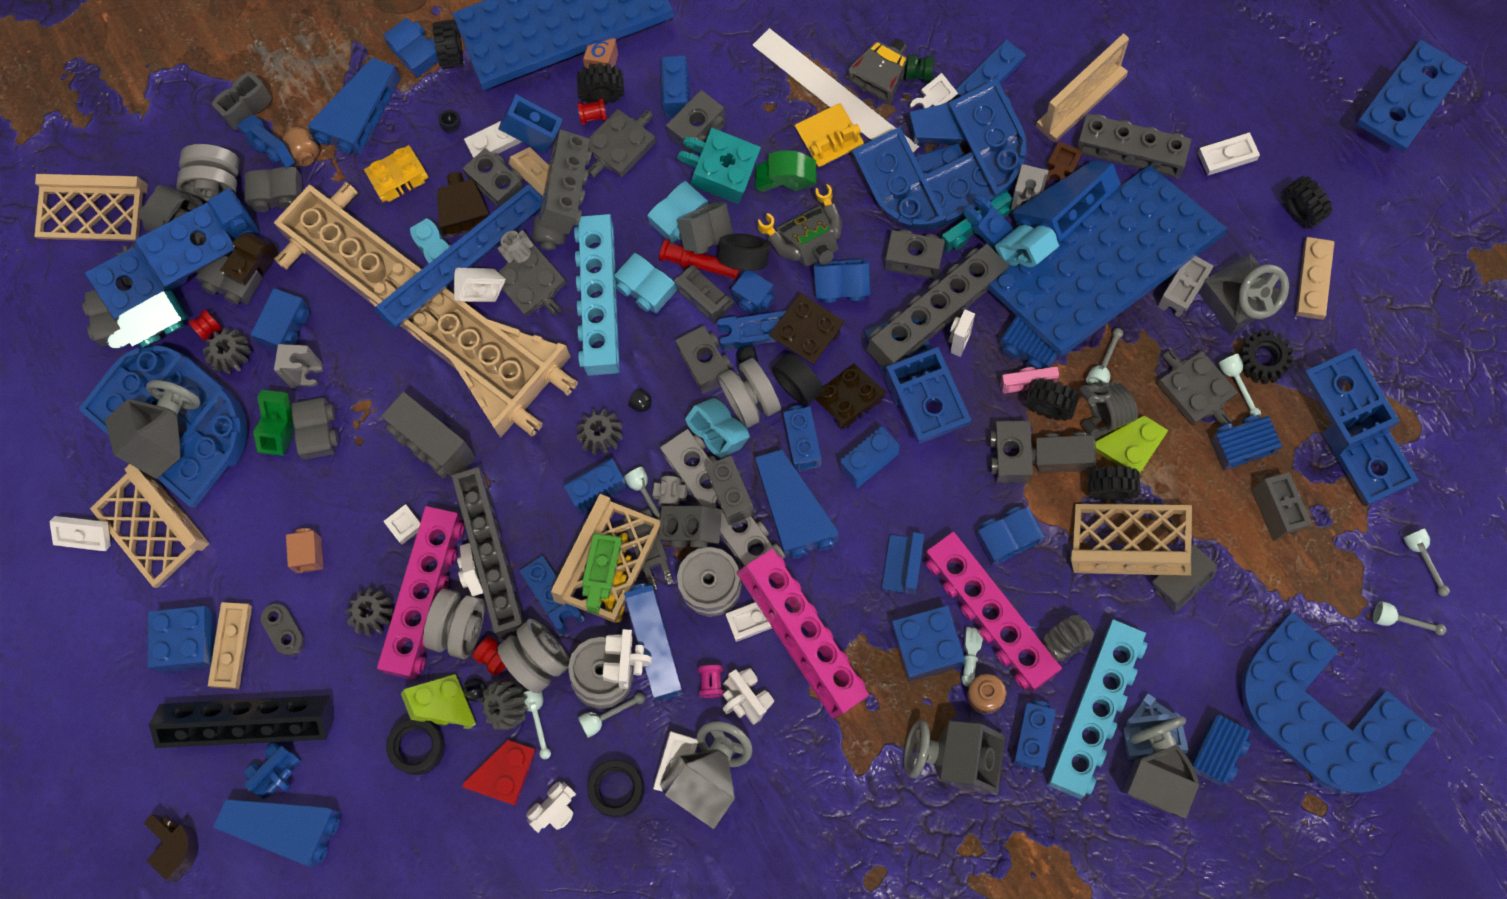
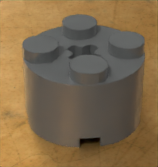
[138,185,203,233]

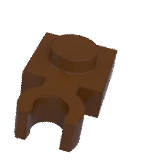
[1045,141,1083,186]

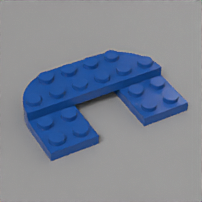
[852,79,1026,230]
[78,345,247,508]
[1240,612,1435,794]

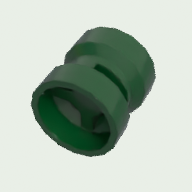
[906,54,935,83]

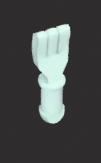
[962,626,983,687]

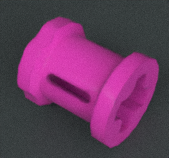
[697,665,724,698]

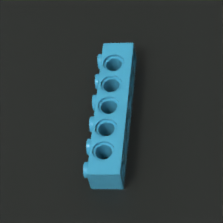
[574,214,620,376]
[1048,620,1148,799]

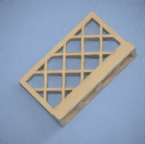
[1036,33,1129,143]
[34,174,148,242]
[90,464,210,588]
[551,494,660,623]
[1071,504,1192,576]

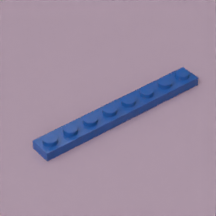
[374,184,543,330]

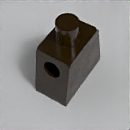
[437,172,489,238]

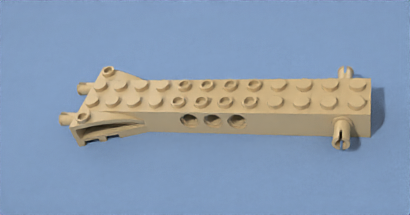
[274,182,578,438]

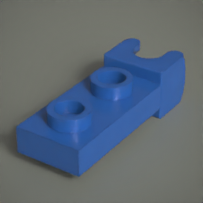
[237,115,295,169]
[717,310,787,351]
[519,555,585,635]

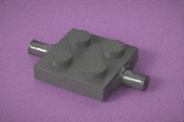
[588,109,657,179]
[498,245,568,317]
[1158,349,1238,426]

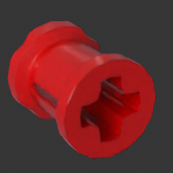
[577,98,607,125]

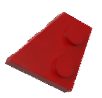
[462,740,537,806]

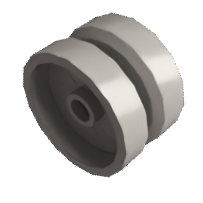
[176,144,240,202]
[717,357,781,429]
[677,547,742,617]
[423,588,485,660]
[497,618,570,693]
[568,637,634,709]

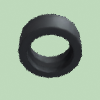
[718,234,770,271]
[772,353,823,406]
[386,718,445,775]
[587,760,645,818]

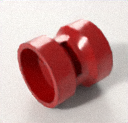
[472,636,506,676]

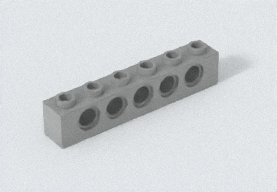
[660,429,785,567]

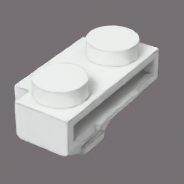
[526,782,576,833]

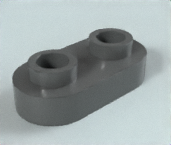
[261,604,305,657]

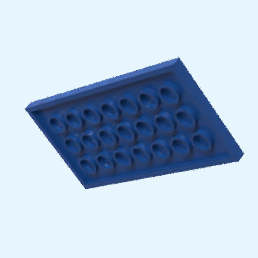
[452,0,675,90]
[988,165,1227,357]

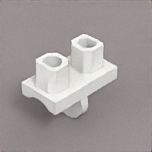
[603,629,652,689]
[723,668,774,725]

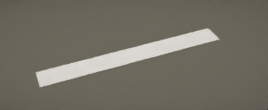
[753,28,919,152]

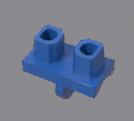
[243,743,301,799]

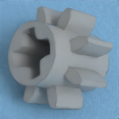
[498,230,534,263]
[652,476,687,507]

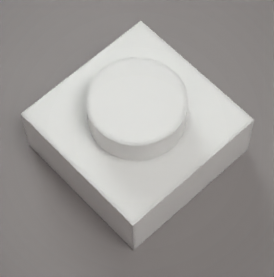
[383,504,420,544]

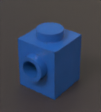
[731,271,775,315]

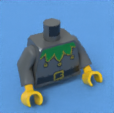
[758,184,842,266]

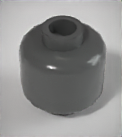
[532,215,567,250]

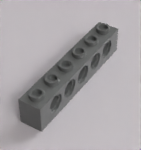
[866,244,1010,370]
[451,467,525,640]

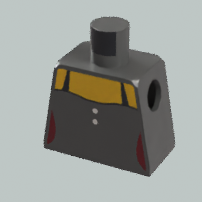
[849,39,908,105]

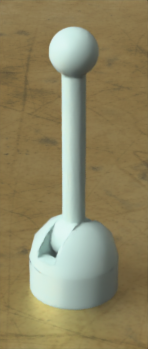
[1218,354,1261,417]
[522,691,551,759]

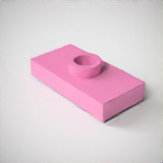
[1000,367,1059,394]

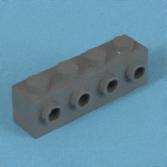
[1077,113,1192,179]
[538,129,592,235]

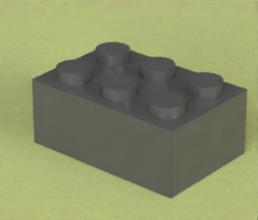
[381,392,476,481]

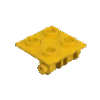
[794,103,865,168]
[364,145,428,202]

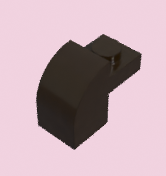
[220,232,279,286]
[144,814,199,882]

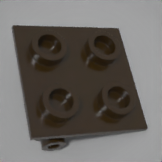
[769,293,845,365]
[815,363,886,430]

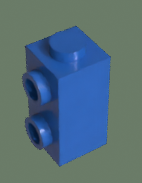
[783,405,822,471]
[1012,700,1056,771]

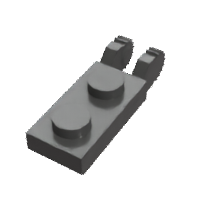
[623,509,674,590]

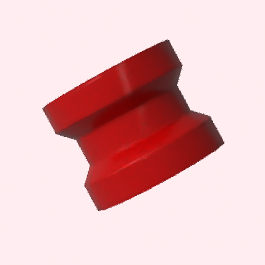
[188,309,223,342]

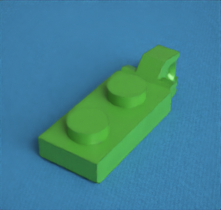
[582,533,623,614]

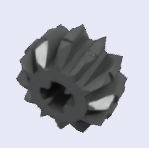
[202,328,252,375]
[576,409,623,456]
[344,588,394,637]
[1043,615,1094,661]
[480,680,529,730]

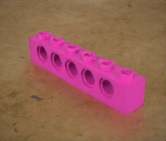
[377,506,465,681]
[925,531,1062,694]
[737,549,869,719]

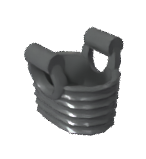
[1079,381,1138,439]

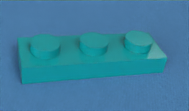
[942,191,1013,253]

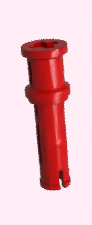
[659,238,740,280]

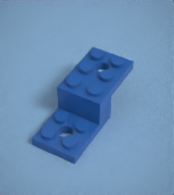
[1356,39,1467,153]
[85,203,234,321]
[865,319,971,444]
[1303,348,1419,507]

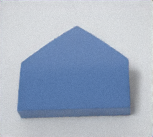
[1123,694,1189,760]

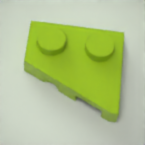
[1096,416,1168,473]
[401,674,476,729]

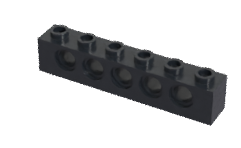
[149,695,334,748]

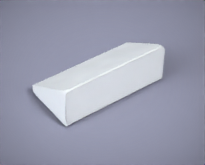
[454,268,506,302]

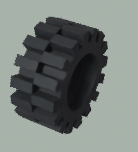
[432,19,463,69]
[577,63,624,105]
[1281,176,1333,229]
[1239,330,1294,384]
[1024,379,1079,421]
[1087,466,1140,502]

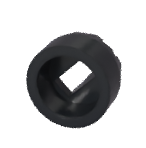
[438,110,460,133]
[737,344,758,363]
[628,388,652,413]
[463,678,487,702]

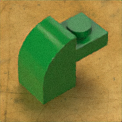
[756,151,816,192]
[253,390,295,456]

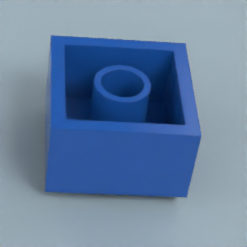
[148,606,216,673]
[891,606,965,682]

